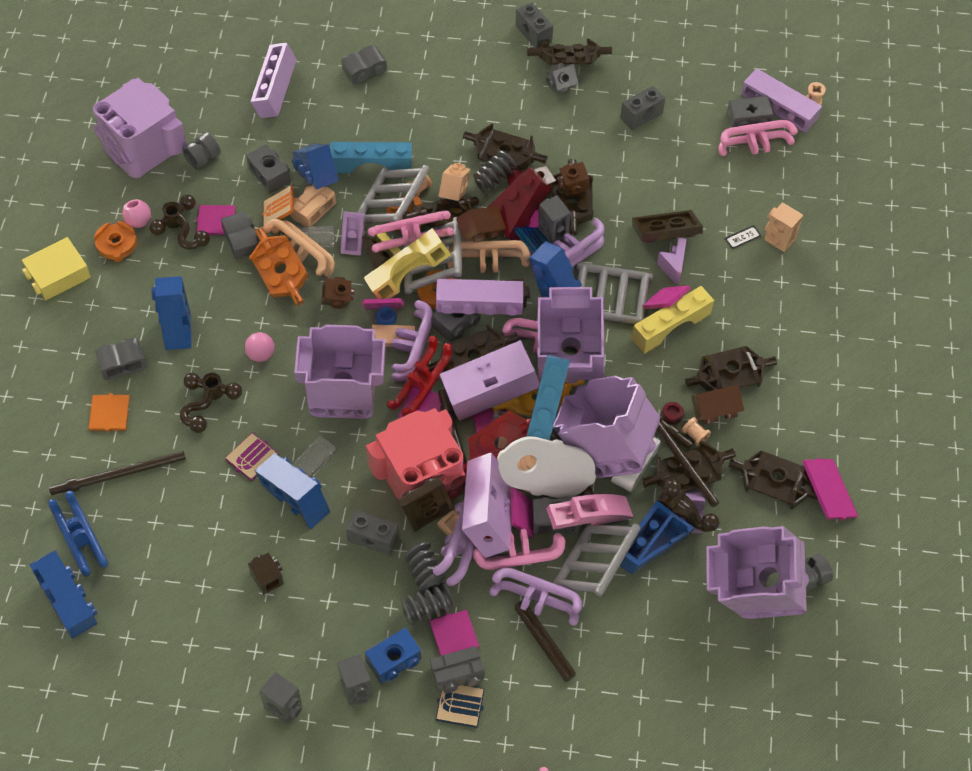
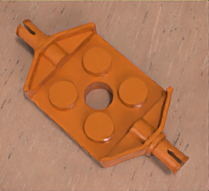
[249,227,309,306]

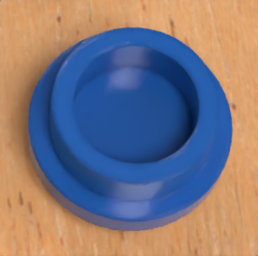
[375,307,397,325]

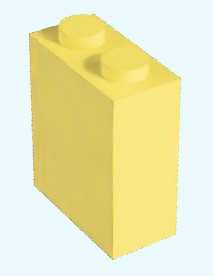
[22,237,91,301]

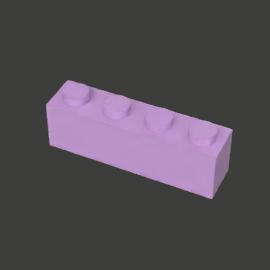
[250,43,297,118]
[741,68,822,133]
[436,279,523,316]

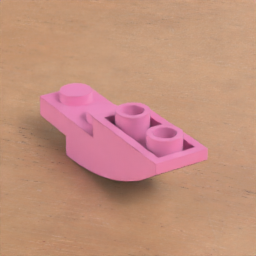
[546,494,633,530]

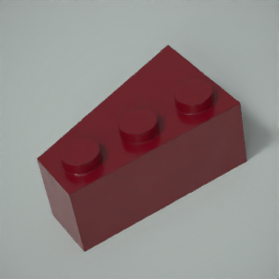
[488,167,551,241]

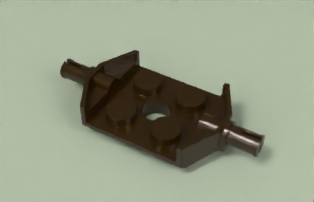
[527,38,612,66]
[463,124,548,171]
[552,159,594,236]
[402,196,479,227]
[427,325,520,373]
[685,346,777,391]
[642,441,736,492]
[728,450,818,510]

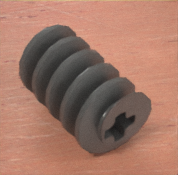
[473,151,517,195]
[405,542,445,595]
[401,583,453,626]

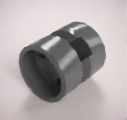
[182,132,221,170]
[805,553,833,592]

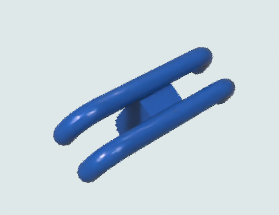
[48,491,109,577]

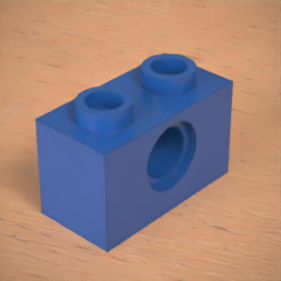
[365,628,422,684]

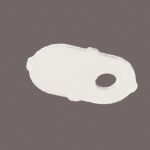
[497,437,596,498]

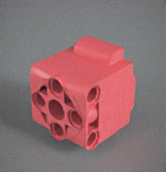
[366,408,466,513]

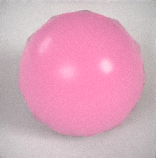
[122,199,151,228]
[245,332,275,362]

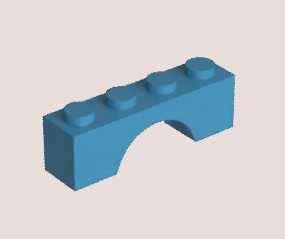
[331,142,412,173]
[526,354,570,440]

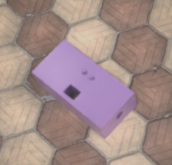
[440,340,540,421]
[462,453,512,558]

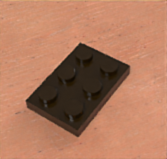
[632,210,703,243]
[398,476,455,531]

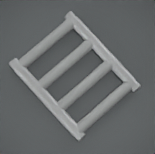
[357,165,430,223]
[404,217,462,295]
[577,263,653,325]
[553,523,640,597]

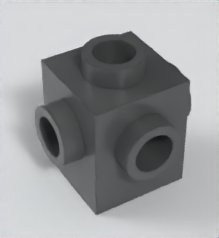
[546,63,579,93]

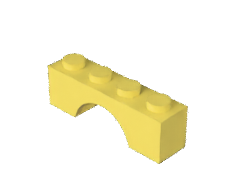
[364,229,451,299]
[631,286,714,354]

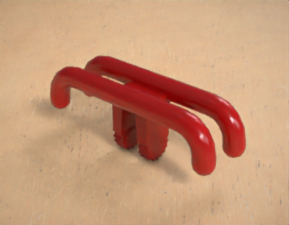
[387,336,452,417]

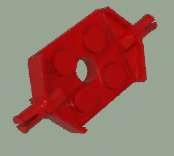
[463,411,531,474]

